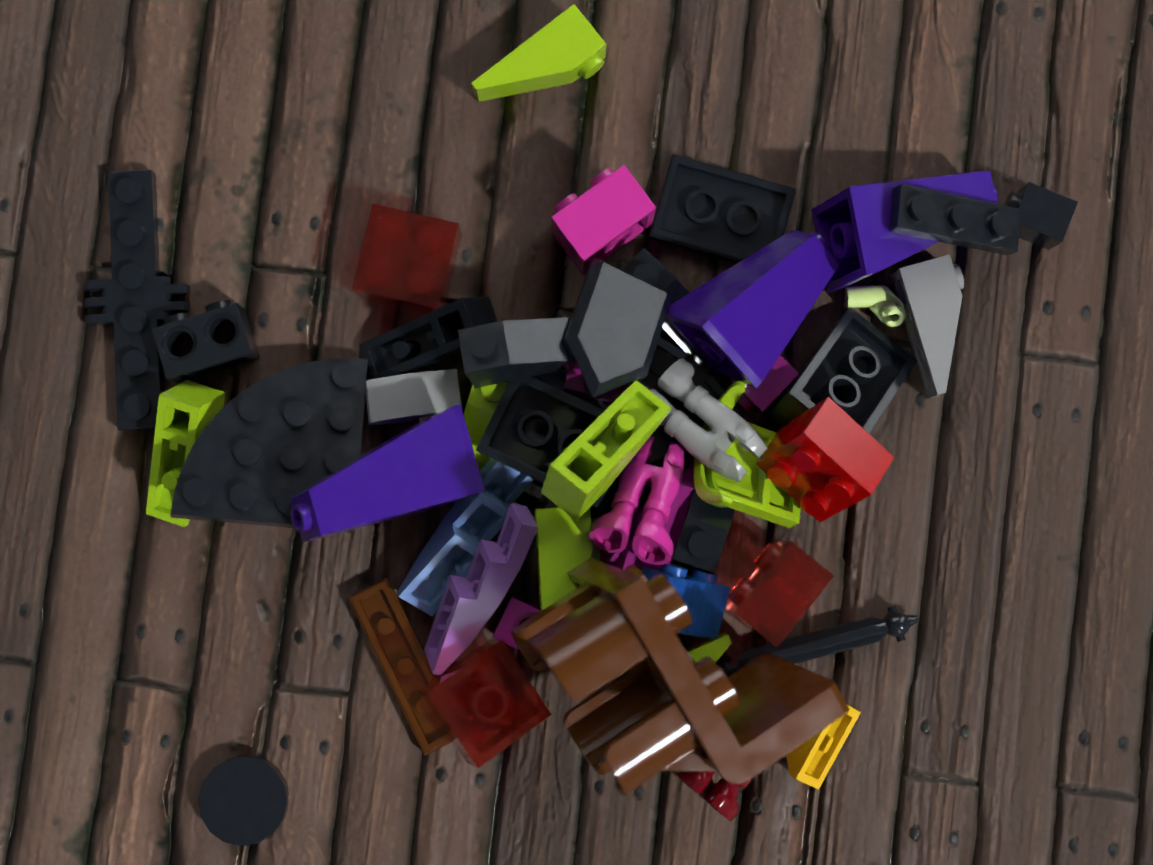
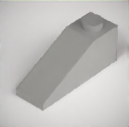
[890,254,964,399]

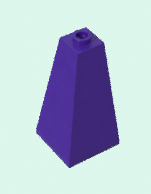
[811,170,998,293]
[666,230,839,388]
[291,405,485,542]

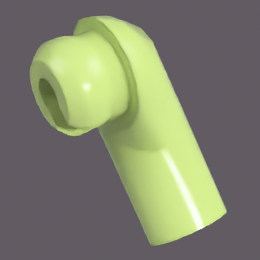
[844,285,906,327]

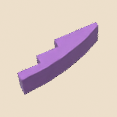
[424,503,538,675]

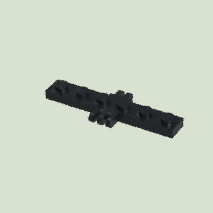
[84,170,189,431]

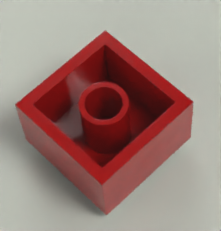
[756,397,895,523]

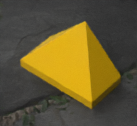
[786,705,861,790]

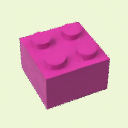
[551,165,656,275]

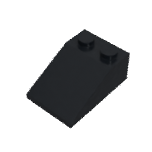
[767,308,917,434]
[476,377,621,513]

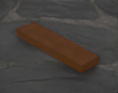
[348,577,465,756]

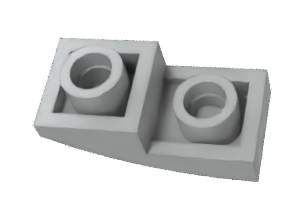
[365,369,462,425]

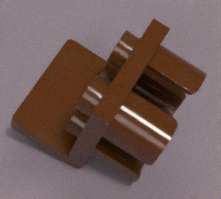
[511,558,850,796]

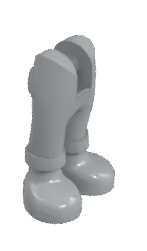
[650,358,767,482]

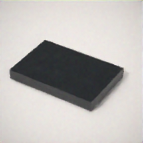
[648,154,797,263]

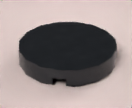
[198,755,289,846]

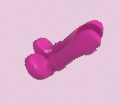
[589,436,685,565]

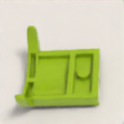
[693,381,801,528]

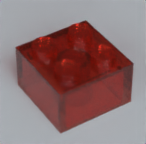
[352,204,462,313]
[725,541,834,647]
[419,639,552,768]

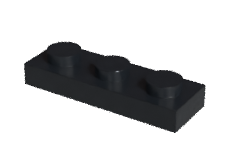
[889,184,1021,256]

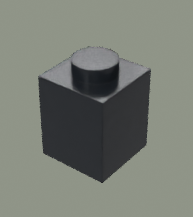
[1004,182,1078,250]

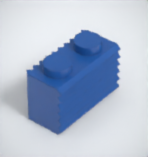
[640,563,731,639]

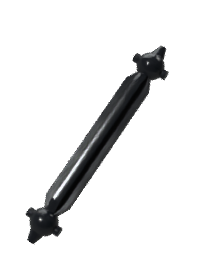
[716,606,919,677]

